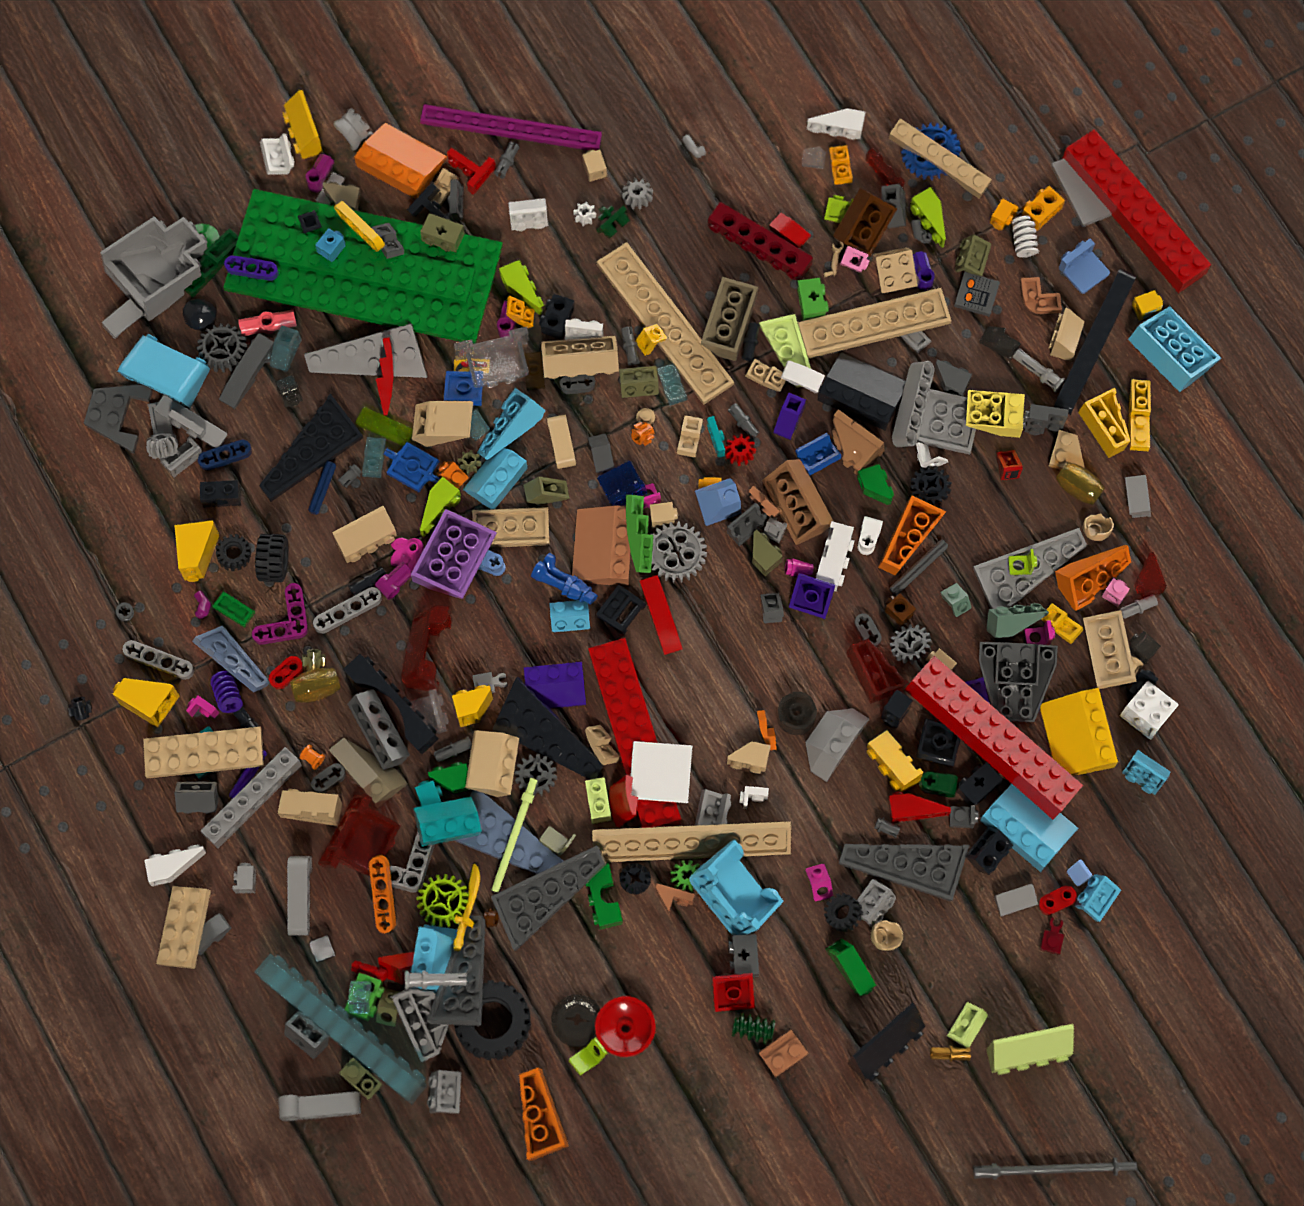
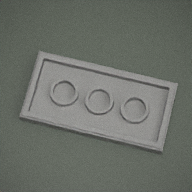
[1051,159,1112,227]

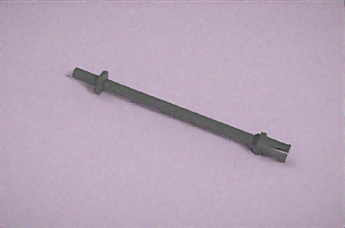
[973,1158,1137,1180]

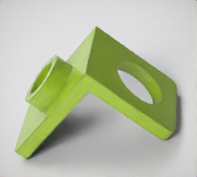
[1008,549,1037,575]
[569,1038,607,1075]

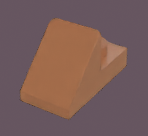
[656,884,695,914]

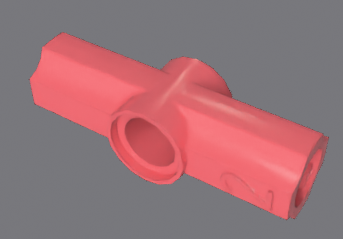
[238,310,297,336]

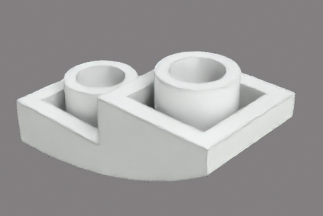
[780,361,825,393]

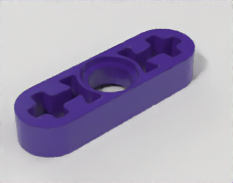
[224,255,279,281]

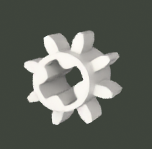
[573,202,596,226]

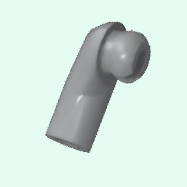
[682,135,706,158]

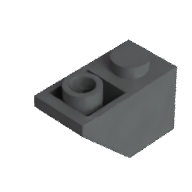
[882,184,906,229]
[934,360,972,396]

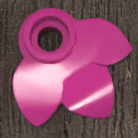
[391,538,424,571]

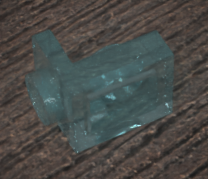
[348,981,371,1014]

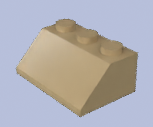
[332,506,397,563]
[465,730,519,797]

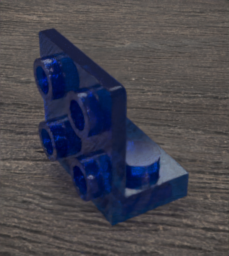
[597,461,647,506]

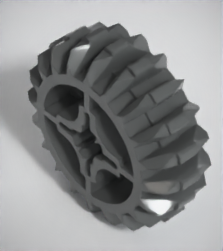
[197,323,248,373]

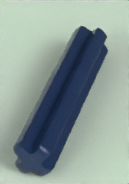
[308,461,336,515]

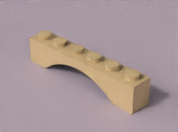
[889,119,992,199]

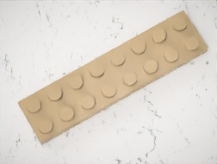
[798,288,951,358]

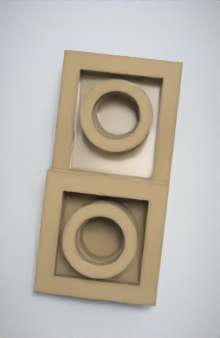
[745,359,786,392]

